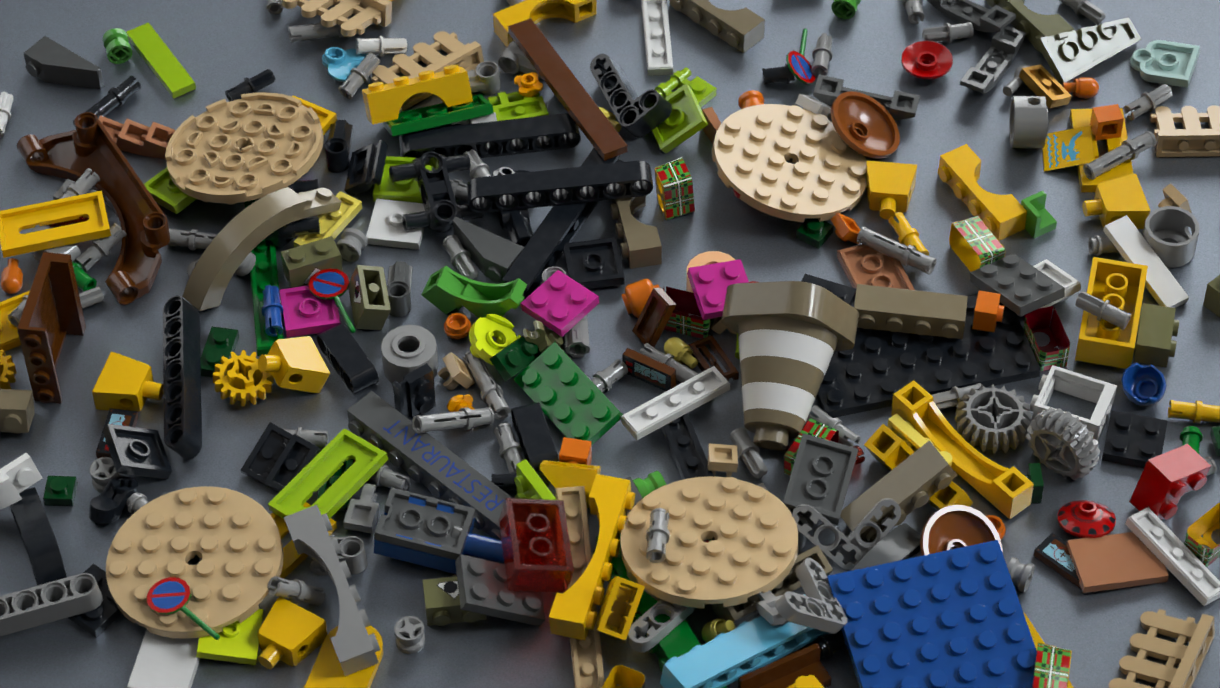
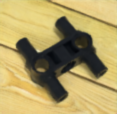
[389,152,484,232]
[255,179,320,246]

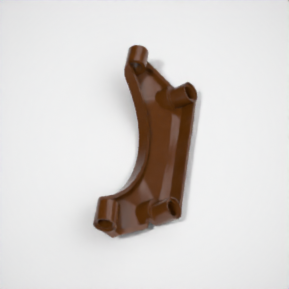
[17,112,170,305]

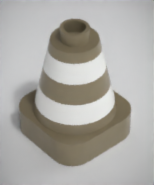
[721,281,859,450]

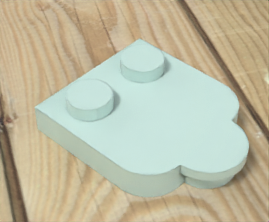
[1130,40,1200,88]

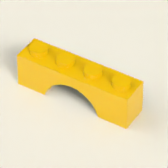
[493,0,597,48]
[362,65,473,125]
[938,144,1027,241]
[864,424,973,511]

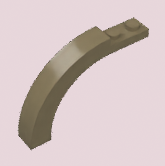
[182,187,342,311]

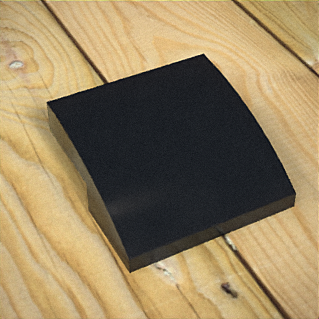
[241,422,319,492]

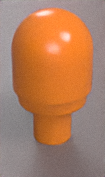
[1062,77,1099,98]
[0,258,23,294]

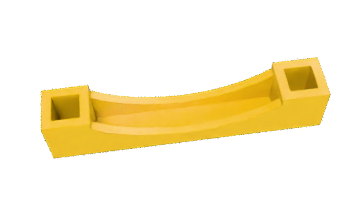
[891,380,1034,519]
[549,474,635,640]

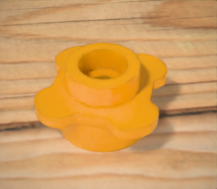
[514,72,543,97]
[447,394,475,412]

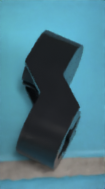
[89,476,138,524]

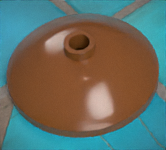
[831,91,900,159]
[920,505,1003,556]

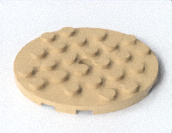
[165,92,324,205]
[712,104,867,222]
[620,477,798,608]
[106,486,284,639]

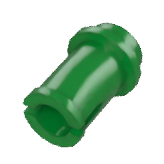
[72,262,97,292]
[1180,426,1203,454]

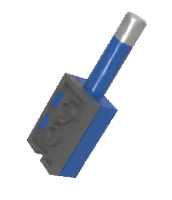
[373,487,554,575]

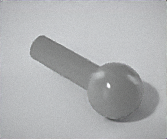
[1003,65,1030,96]

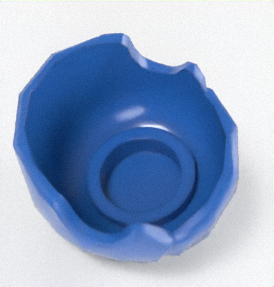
[1121,363,1167,406]

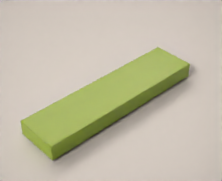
[126,22,196,99]

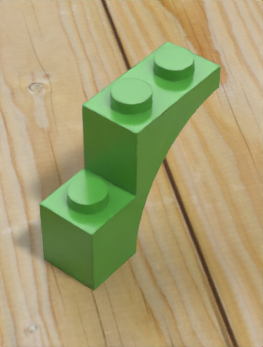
[421,266,527,318]

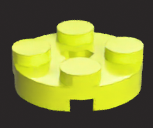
[469,314,521,366]

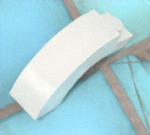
[0,452,43,510]

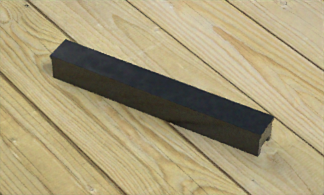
[502,148,624,301]

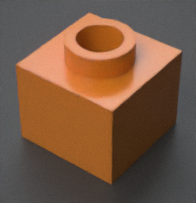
[1090,104,1124,141]
[972,290,1004,332]
[559,437,592,465]

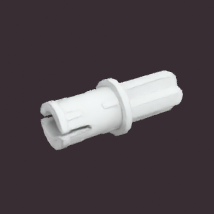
[356,36,407,56]
[0,92,14,138]

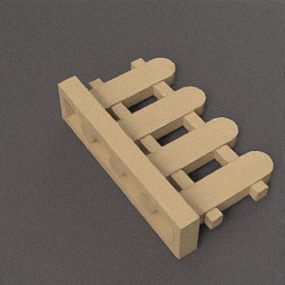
[282,0,392,37]
[371,31,484,112]
[1150,105,1220,157]
[1109,609,1215,688]

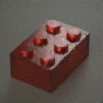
[499,498,574,592]

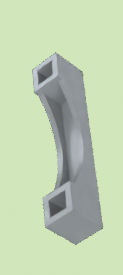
[284,505,380,676]

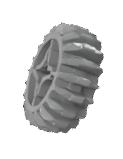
[955,384,1032,455]
[1026,407,1101,480]

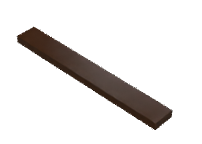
[508,18,628,161]

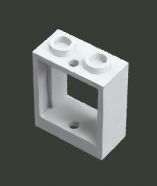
[1030,365,1117,441]

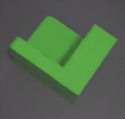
[1021,191,1057,239]

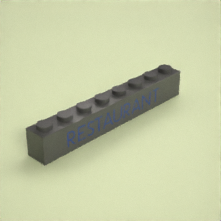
[347,391,535,545]

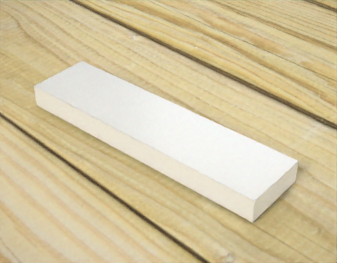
[641,0,673,76]
[1103,215,1189,308]
[621,366,730,440]
[1125,507,1220,606]

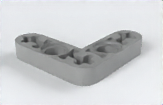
[792,498,901,570]
[775,558,848,634]
[626,569,696,652]

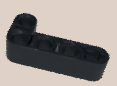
[590,54,672,138]
[10,487,67,586]

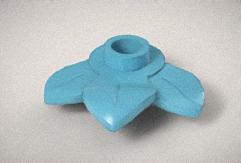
[322,47,366,82]

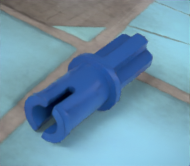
[261,285,284,337]

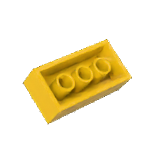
[1075,257,1148,369]

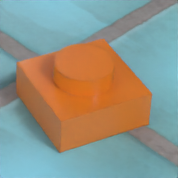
[831,212,860,245]

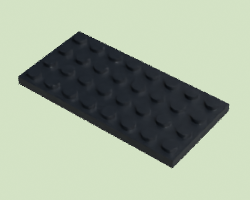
[817,293,1041,418]

